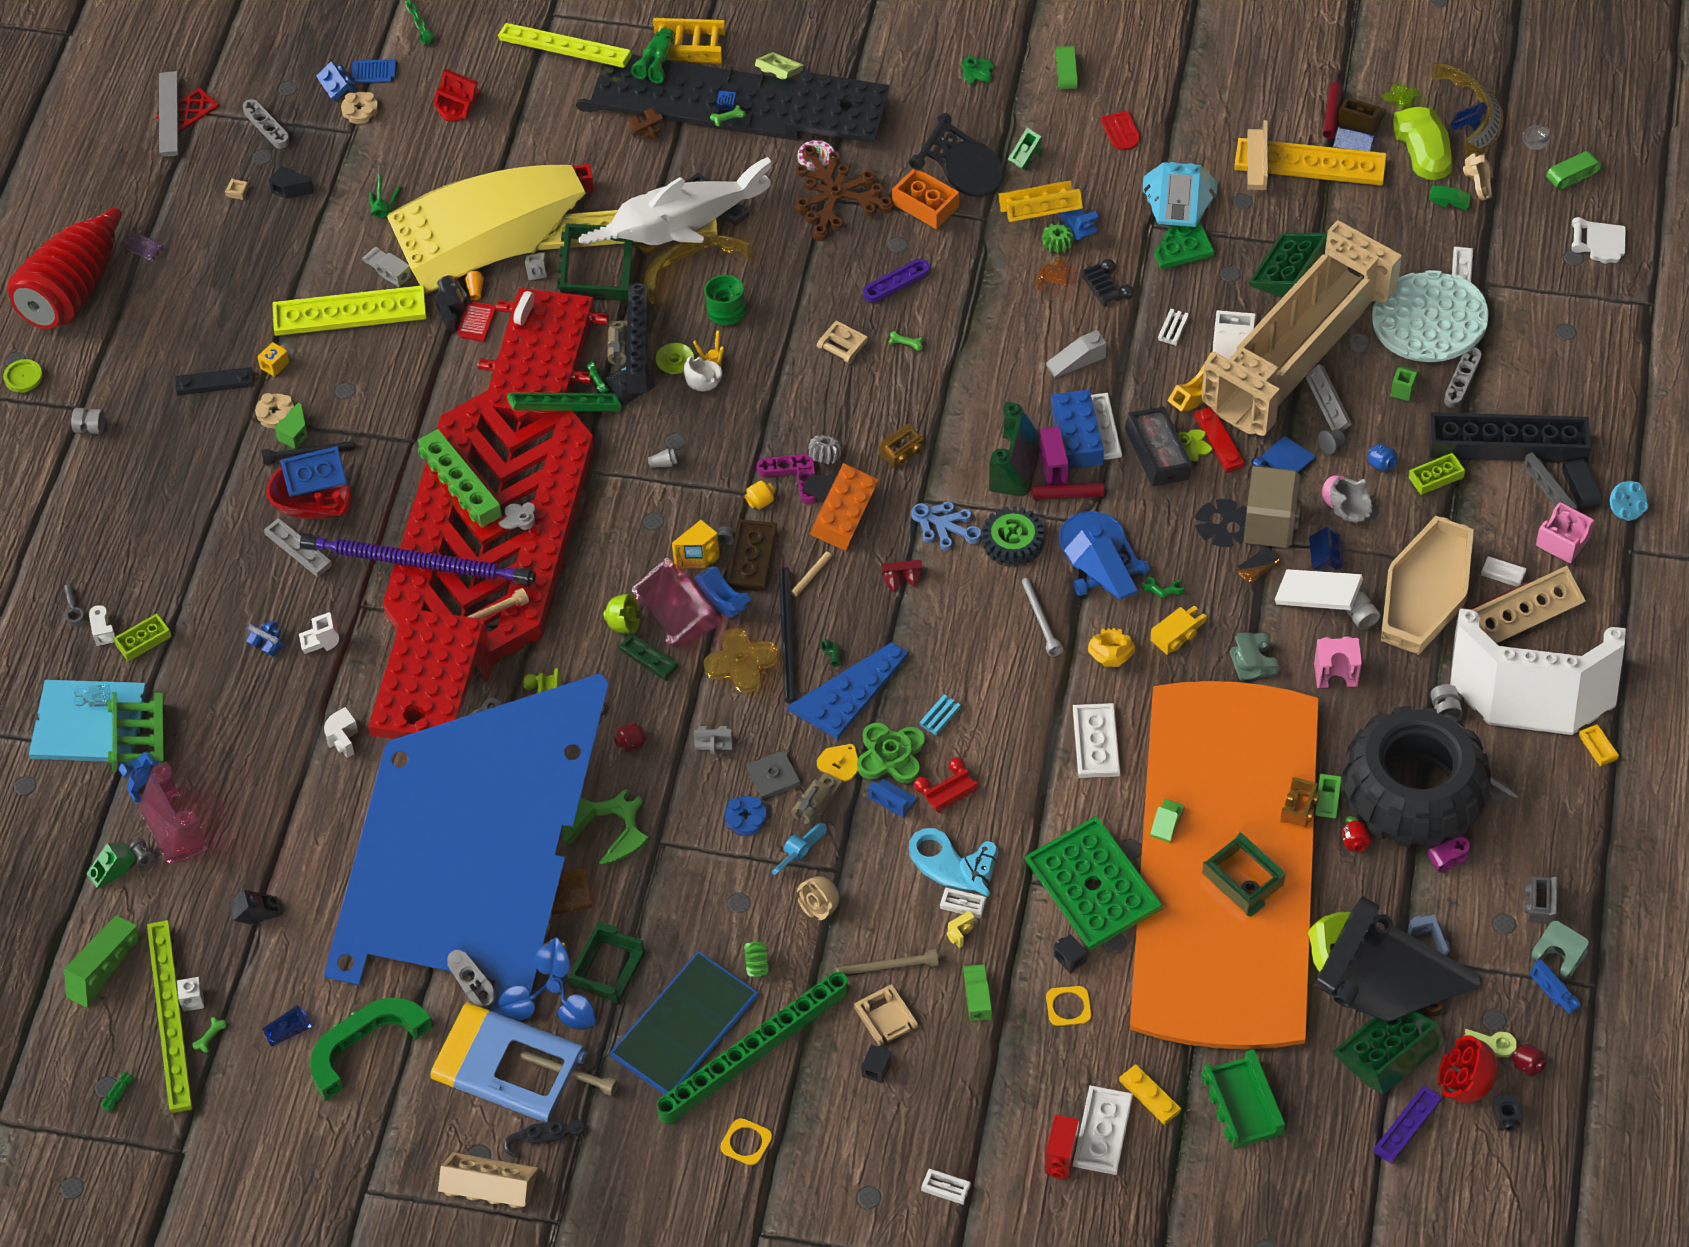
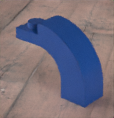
[1058,209,1098,240]
[694,567,751,618]

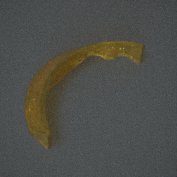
[644,235,751,304]

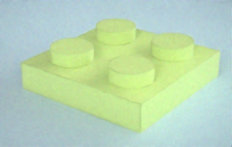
[755,52,804,79]

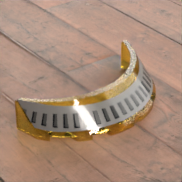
[1432,62,1504,157]

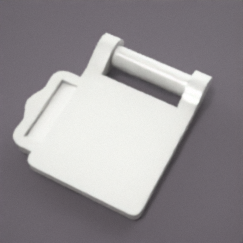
[1571,217,1625,264]

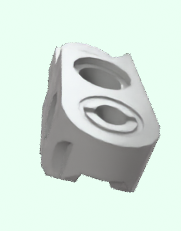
[447,950,497,1008]

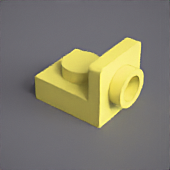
[947,911,974,948]

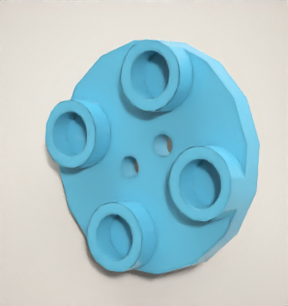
[1609,481,1648,521]

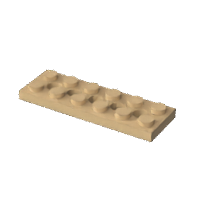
[1472,566,1586,644]

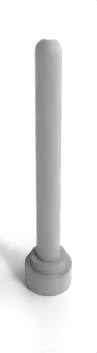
[1022,578,1063,657]

